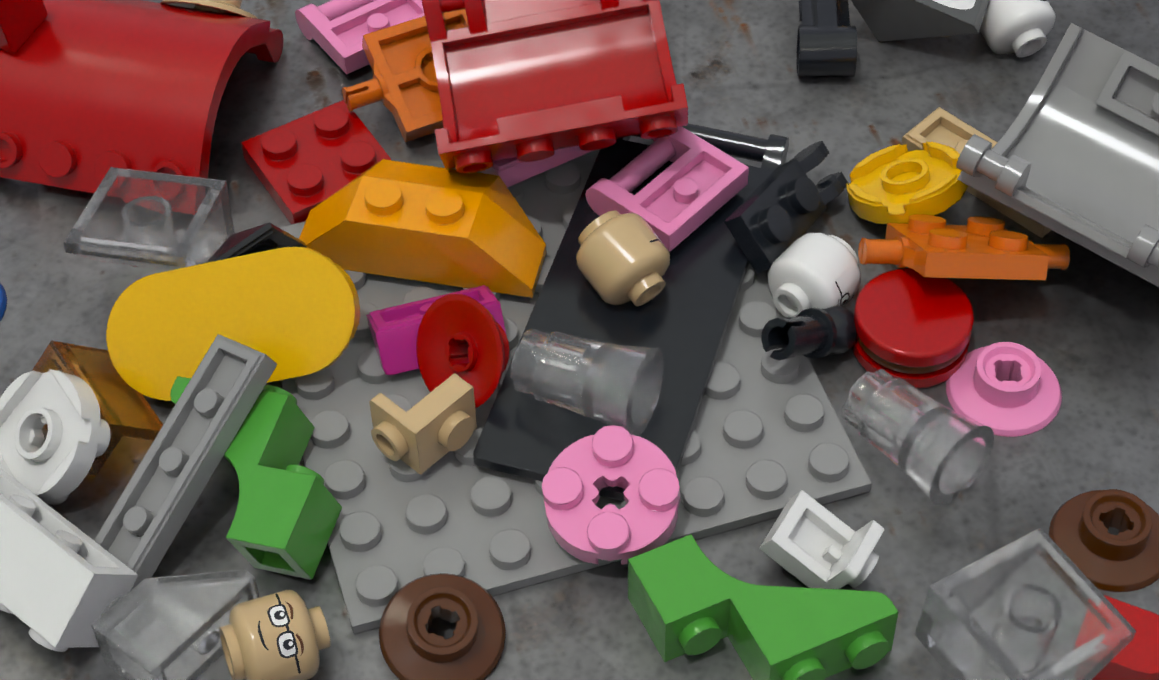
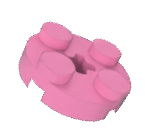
[541,425,680,565]

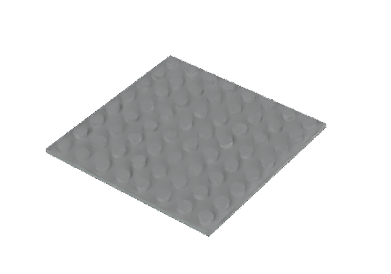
[279,139,872,634]

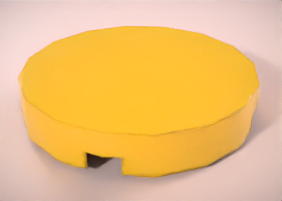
[847,142,968,224]

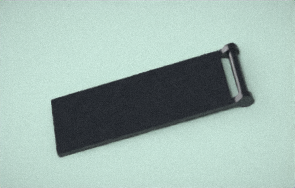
[473,123,789,501]

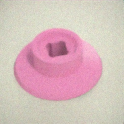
[946,342,1062,437]

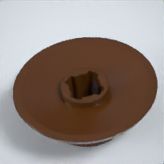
[1049,489,1159,592]
[379,573,506,680]

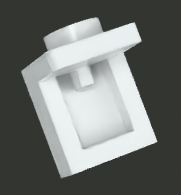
[759,490,885,589]

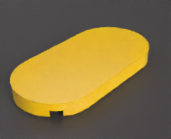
[106,247,360,401]

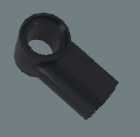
[796,0,857,77]

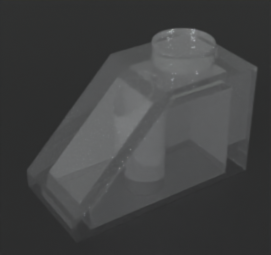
[92,570,260,680]

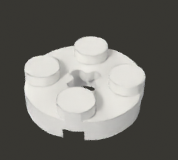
[0,369,111,505]

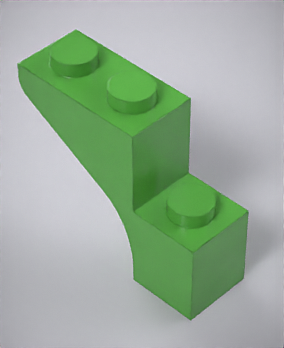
[170,376,342,580]
[628,534,899,680]

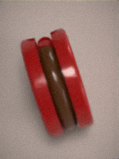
[852,268,974,389]

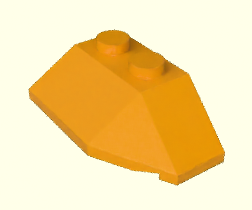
[299,159,546,298]

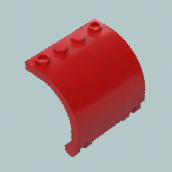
[0,0,284,211]
[422,0,688,173]

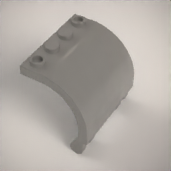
[956,23,1159,287]

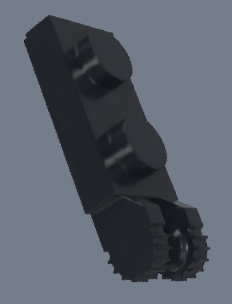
[724,141,849,274]

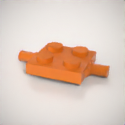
[342,9,469,142]
[858,214,1070,280]

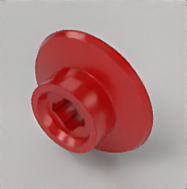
[416,294,509,409]

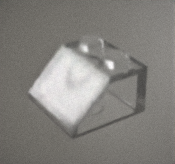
[64,167,235,270]
[914,528,1136,680]

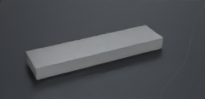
[94,334,277,601]

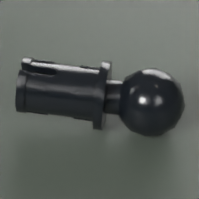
[761,306,857,360]

